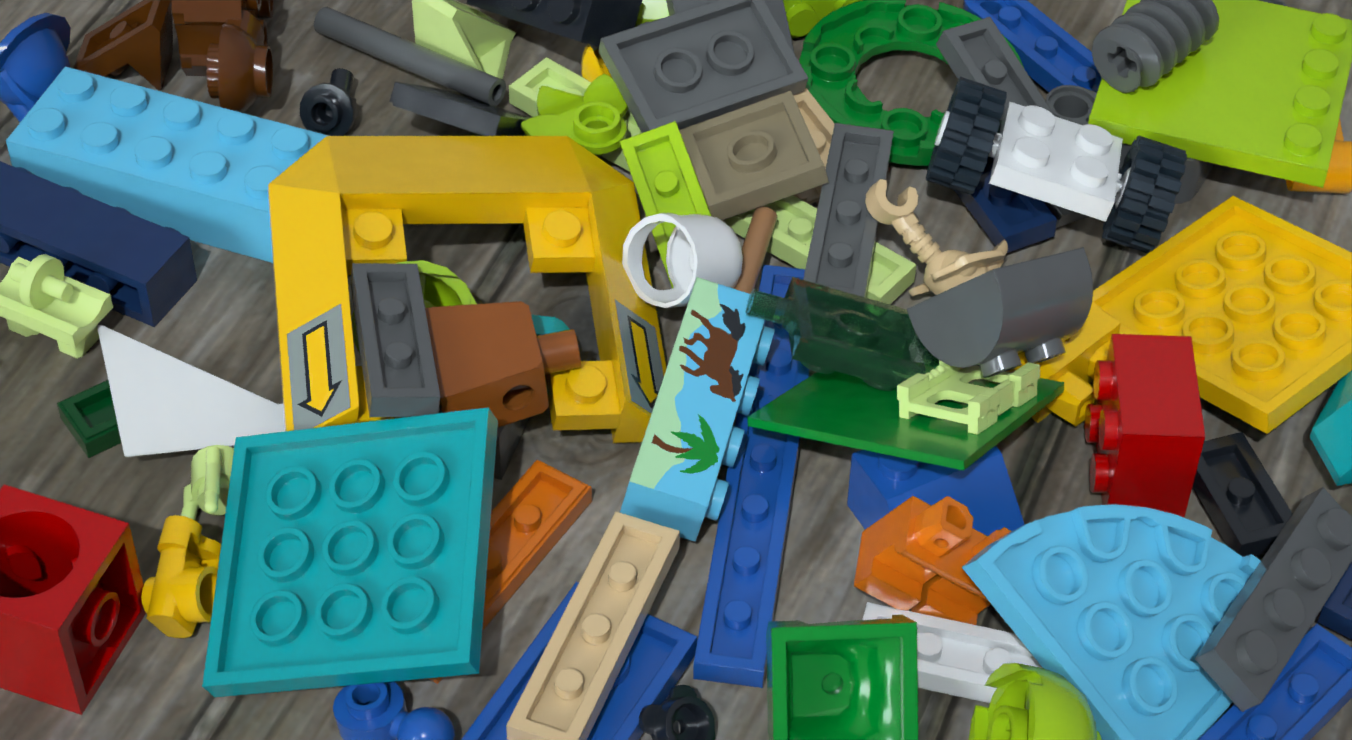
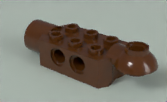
[171,0,274,113]

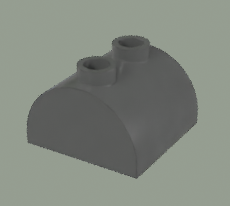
[907,247,1093,378]

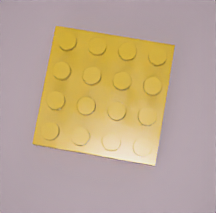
[1092,196,1352,434]

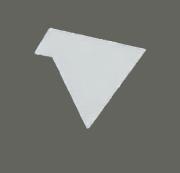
[97,325,285,457]

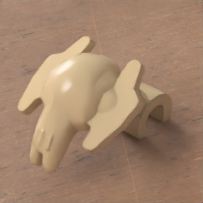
[865,179,1008,297]

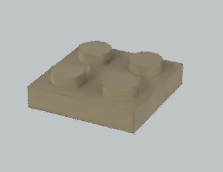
[679,91,829,220]

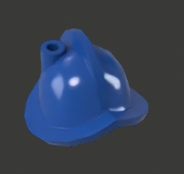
[0,13,71,122]

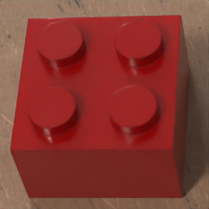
[1085,334,1205,517]

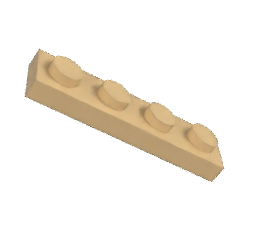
[506,511,680,740]

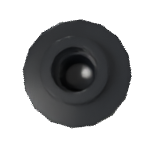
[300,68,358,136]

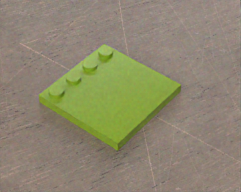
[1088,0,1352,188]

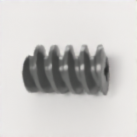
[1091,0,1219,93]

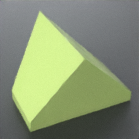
[412,0,516,79]

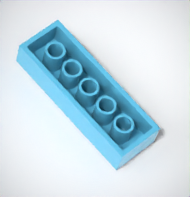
[6,66,329,263]

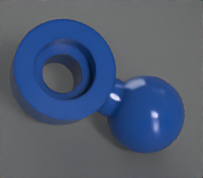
[333,681,455,740]

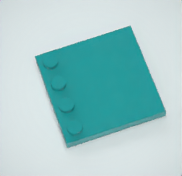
[202,407,498,697]

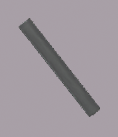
[314,7,506,106]

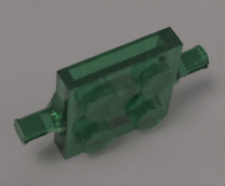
[746,277,939,391]

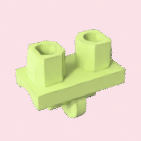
[0,254,113,358]

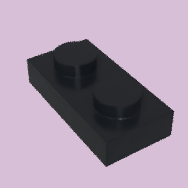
[1192,432,1293,557]

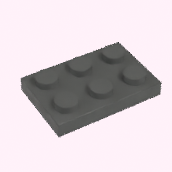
[598,0,809,133]

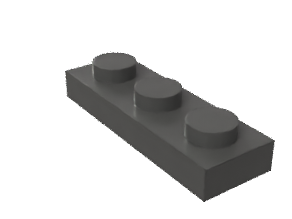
[350,263,440,417]

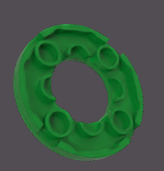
[799,0,1024,166]

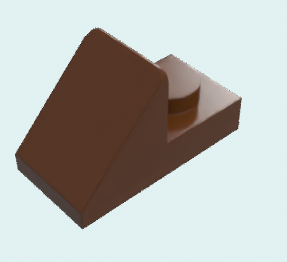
[73,0,173,90]

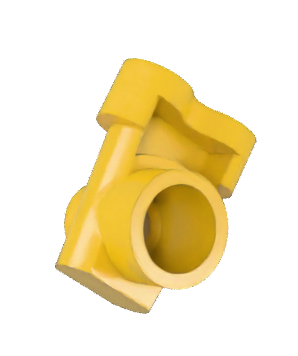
[141,515,221,638]

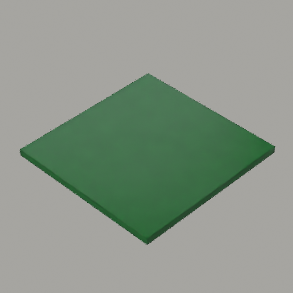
[747,345,1064,471]

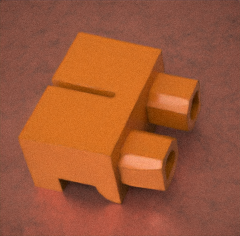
[854,496,1011,625]

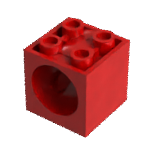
[0,484,146,715]

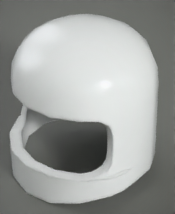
[622,213,743,308]

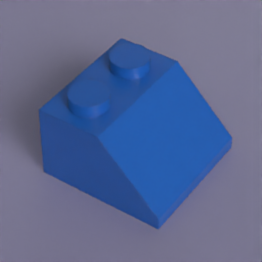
[847,446,1025,536]

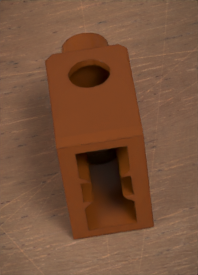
[425,301,581,427]

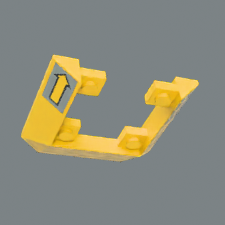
[268,136,667,443]

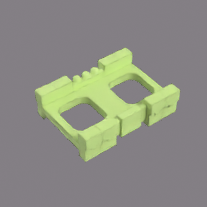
[897,360,1040,435]

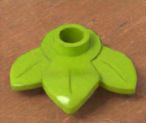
[521,74,628,155]

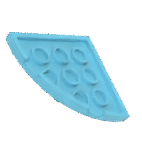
[962,504,1261,740]

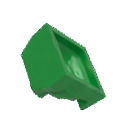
[766,615,918,740]

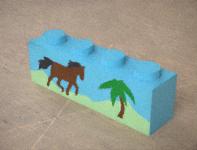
[620,277,775,542]

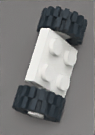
[925,77,1187,253]

